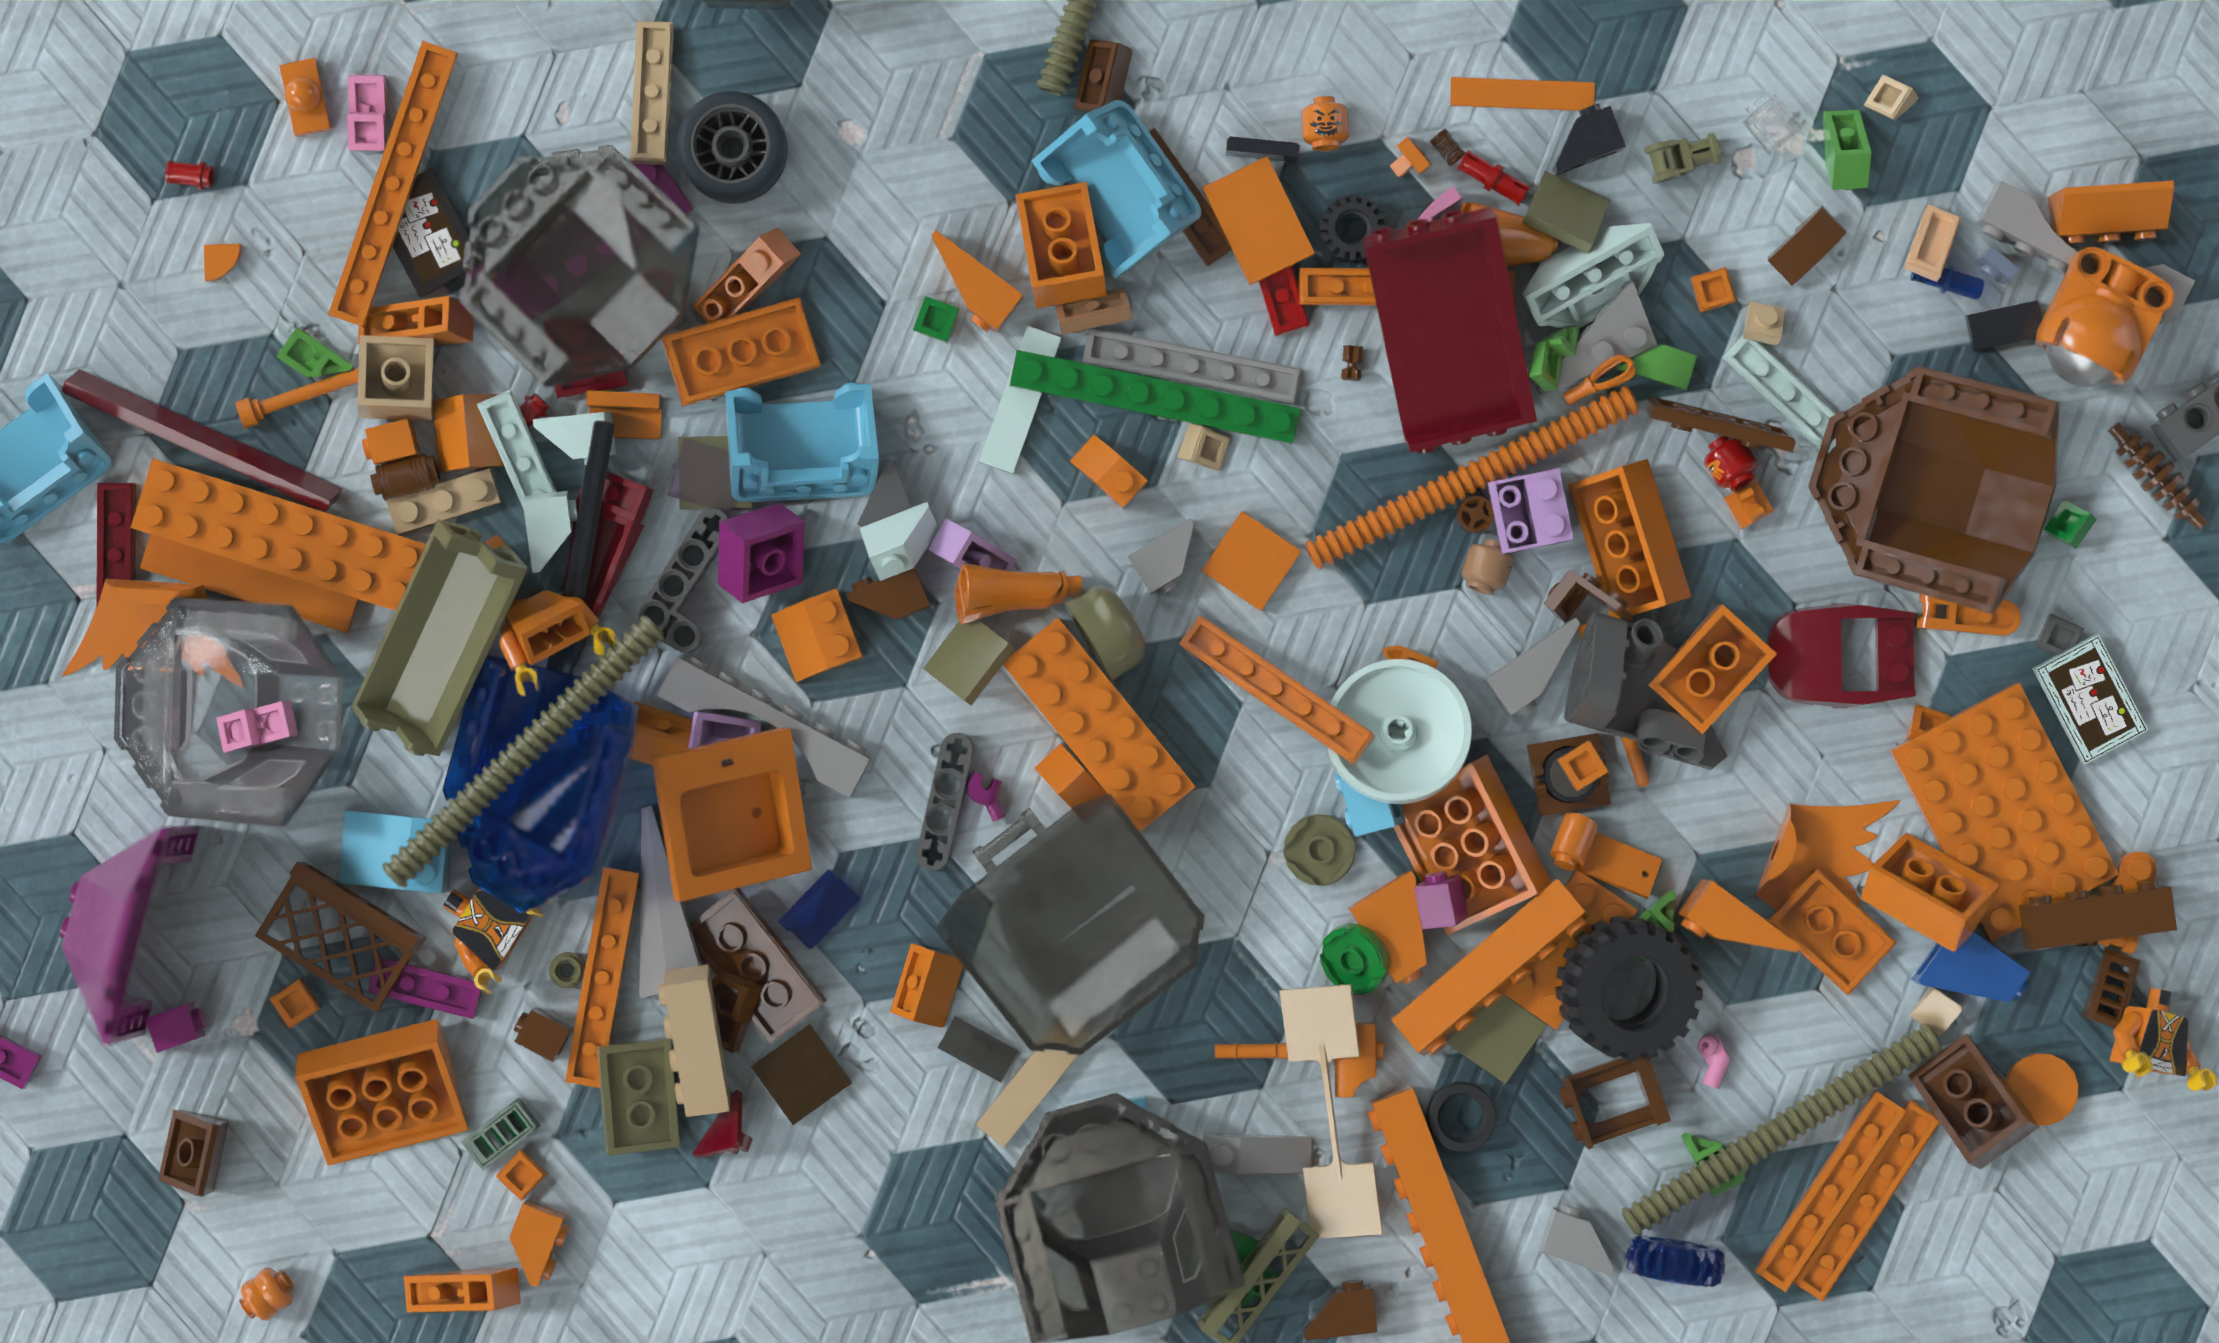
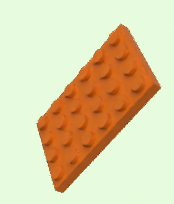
[1889,682,2119,942]

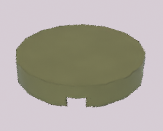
[1283,814,1355,886]

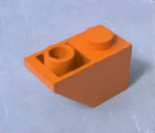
[509,1200,570,1287]

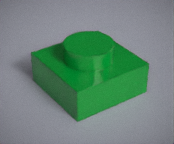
[913,296,960,343]
[2043,500,2097,549]

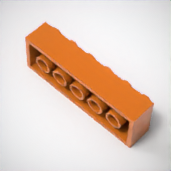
[1003,617,1196,833]

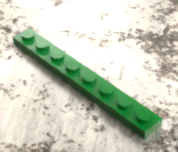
[1009,350,1300,444]

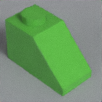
[1823,109,1871,190]

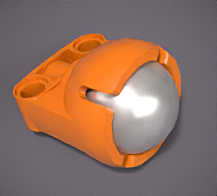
[2035,247,2174,387]

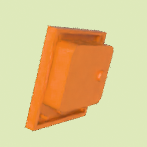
[652,727,813,902]

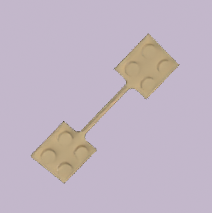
[1279,984,1383,1238]

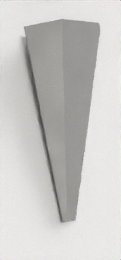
[639,805,702,999]

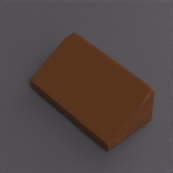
[1073,39,1132,113]

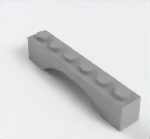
[1975,181,2195,324]
[657,654,872,798]

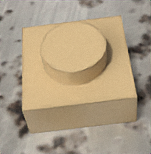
[1743,301,1785,346]

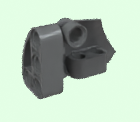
[1564,611,1728,770]

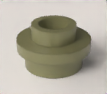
[549,952,585,988]

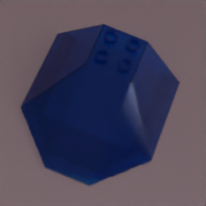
[442,655,639,913]

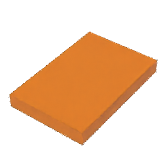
[1202,156,1315,286]
[1767,868,1897,995]

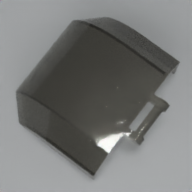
[936,793,1205,1055]

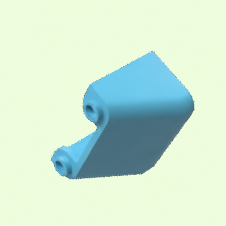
[1031,100,1201,279]
[0,373,112,543]
[725,382,879,502]

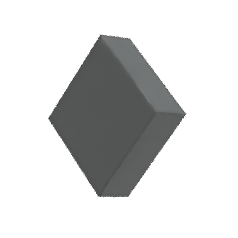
[2034,614,2084,656]

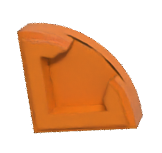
[204,243,242,282]

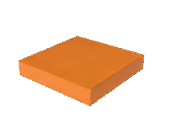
[1201,511,1301,611]

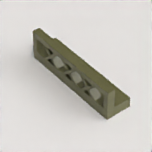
[1196,1207,1320,1343]

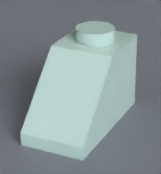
[533,412,616,465]
[523,491,578,573]
[860,502,939,581]

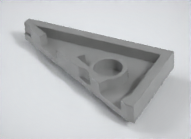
[1536,280,1658,396]

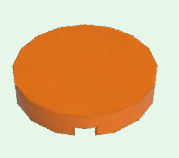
[2005,1053,2078,1126]

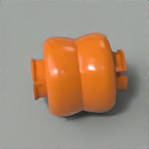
[239,1267,295,1321]

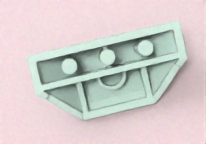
[1523,223,1665,329]

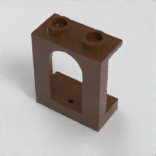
[1558,1055,1671,1150]

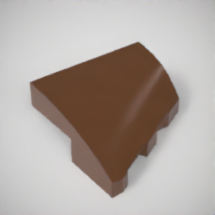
[711,972,763,1053]

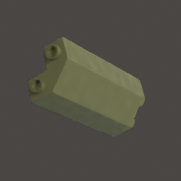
[351,519,528,757]

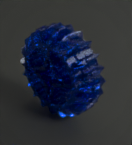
[1626,1235,1726,1287]

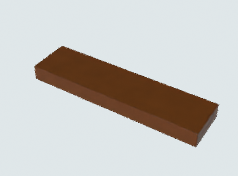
[1149,127,1232,267]

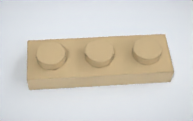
[386,468,502,535]

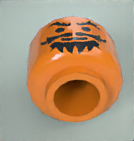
[1301,96,1349,151]

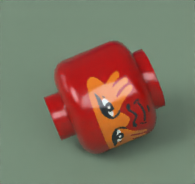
[1704,436,1758,491]

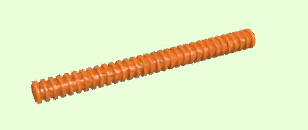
[1305,385,1639,570]

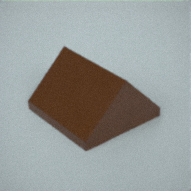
[158,1109,229,1197]

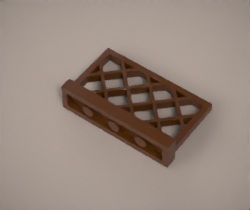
[255,861,427,1012]

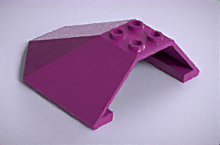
[60,825,200,1046]

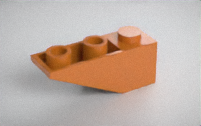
[692,228,801,323]

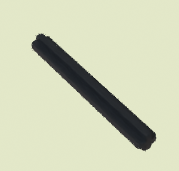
[565,420,615,598]

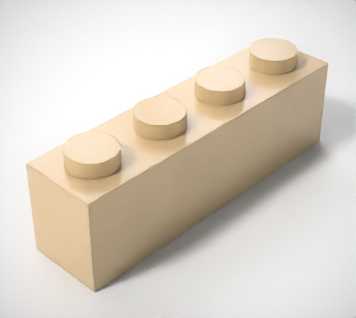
[658,965,731,1117]

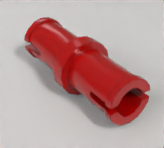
[1457,149,1531,206]

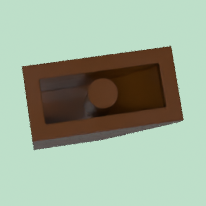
[1303,1280,1377,1341]

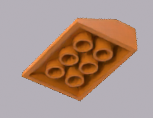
[1393,754,1552,935]
[295,1019,468,1166]

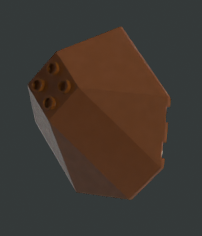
[1808,366,2059,614]

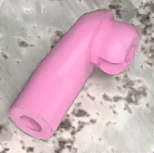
[1697,1035,1730,1089]

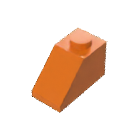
[1070,435,1148,509]

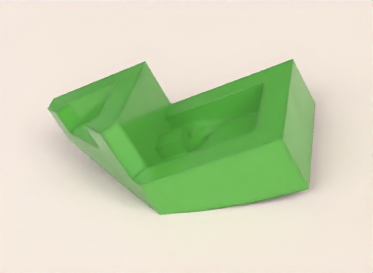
[1528,325,1579,391]
[1617,345,1697,390]

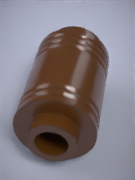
[370,454,441,501]

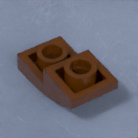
[1767,206,1847,286]

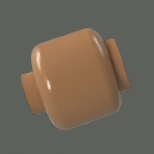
[1461,539,1514,595]

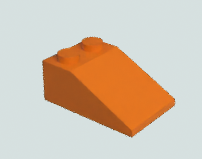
[1015,182,1107,309]
[1648,605,1777,734]
[1676,879,1801,952]

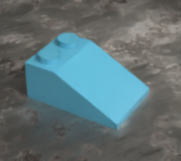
[339,810,453,893]

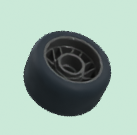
[677,91,788,204]

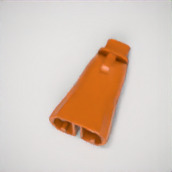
[954,564,1082,624]

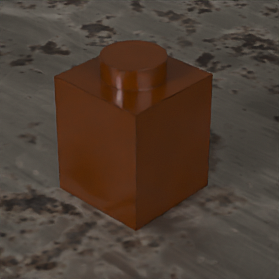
[513,1008,574,1062]

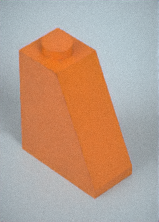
[1348,870,1427,985]

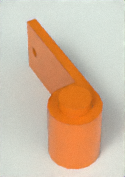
[1550,812,1663,899]

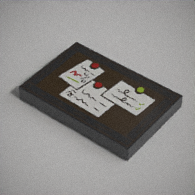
[393,168,485,298]

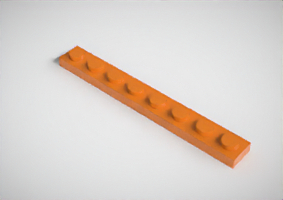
[328,41,459,328]

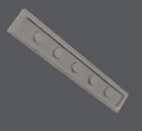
[1082,328,1301,405]

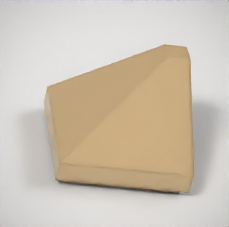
[1864,75,1919,121]

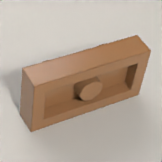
[1055,287,1133,335]

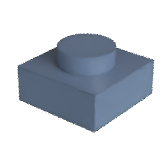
[1976,246,2020,284]

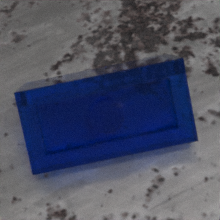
[777,868,860,949]

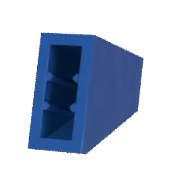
[1911,932,2031,1002]

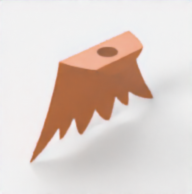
[62,579,245,688]
[1755,800,1900,910]

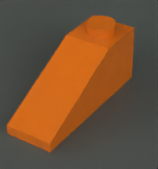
[931,230,1024,333]
[358,296,474,346]
[404,1267,521,1312]

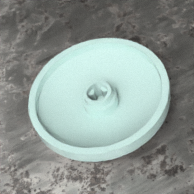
[1327,659,1472,804]

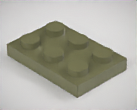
[596,1038,680,1156]

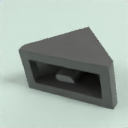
[857,459,912,527]

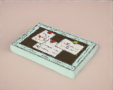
[2032,634,2148,764]

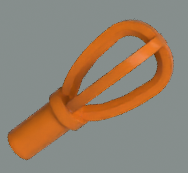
[1563,355,1636,405]

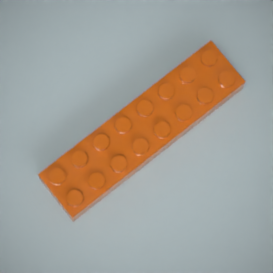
[130,458,426,611]

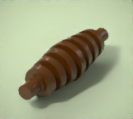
[2108,421,2208,531]

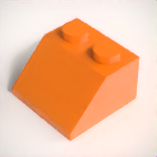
[771,588,864,682]

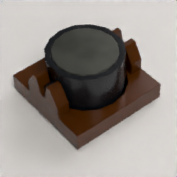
[1526,733,1611,816]

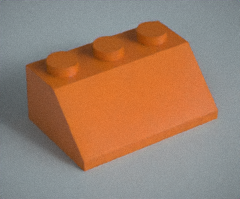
[2048,181,2174,245]
[1860,833,2000,952]

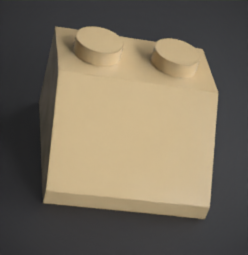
[357,335,434,421]

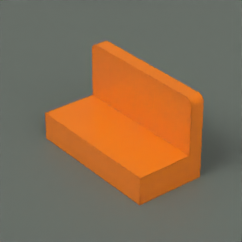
[586,391,663,440]
[618,701,693,766]
[890,943,964,1028]

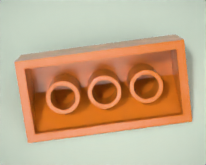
[1568,459,1692,619]

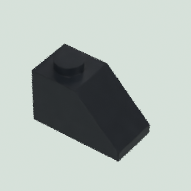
[1552,104,1626,176]

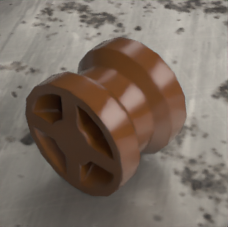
[1456,496,1494,533]

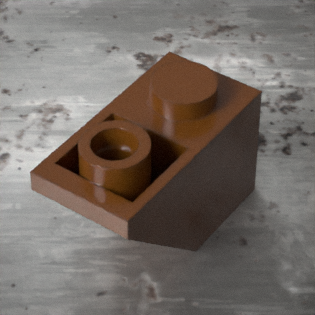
[846,567,931,621]

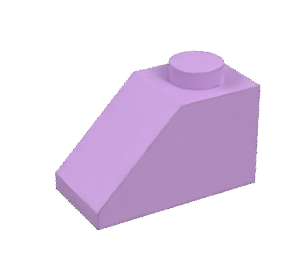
[928,518,1017,571]

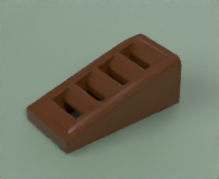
[2081,948,2141,1028]

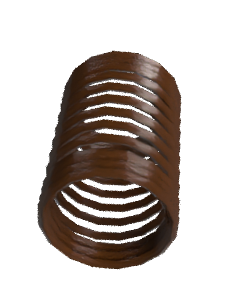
[1430,128,1466,166]

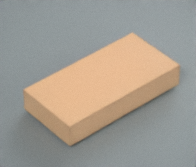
[1903,204,1961,282]

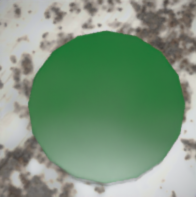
[1320,923,1389,995]

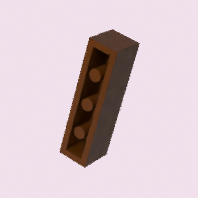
[2019,880,2177,950]

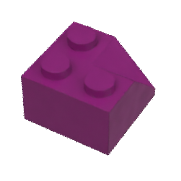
[718,503,805,604]

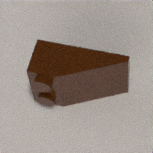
[1908,1034,2039,1169]

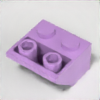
[1487,468,1574,554]

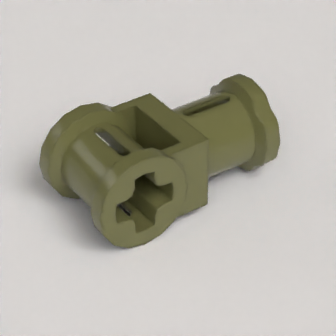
[1644,133,1722,183]

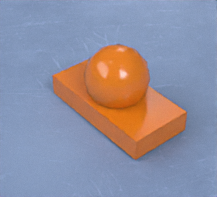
[279,57,332,137]

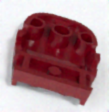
[1767,603,1916,708]

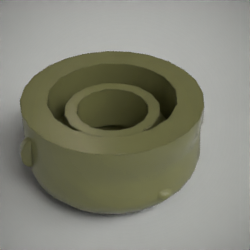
[1065,585,1146,680]

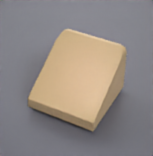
[1178,424,1231,471]
[1909,987,1964,1037]

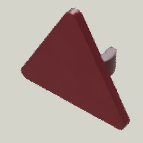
[693,1090,753,1158]

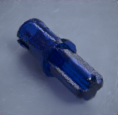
[1910,265,1984,300]

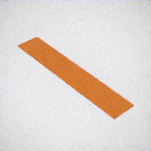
[1450,77,1595,111]

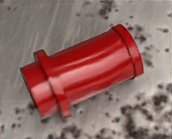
[165,160,214,190]
[519,392,550,428]

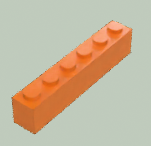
[1391,878,1590,1057]

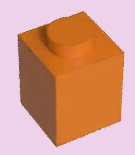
[362,419,421,466]

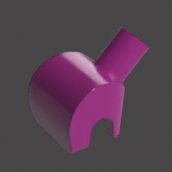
[966,771,1006,822]

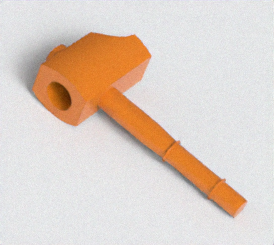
[1215,1022,1383,1098]

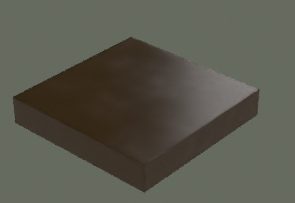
[751,1024,852,1125]

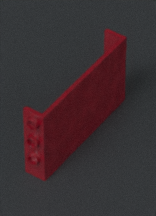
[1362,207,1537,454]

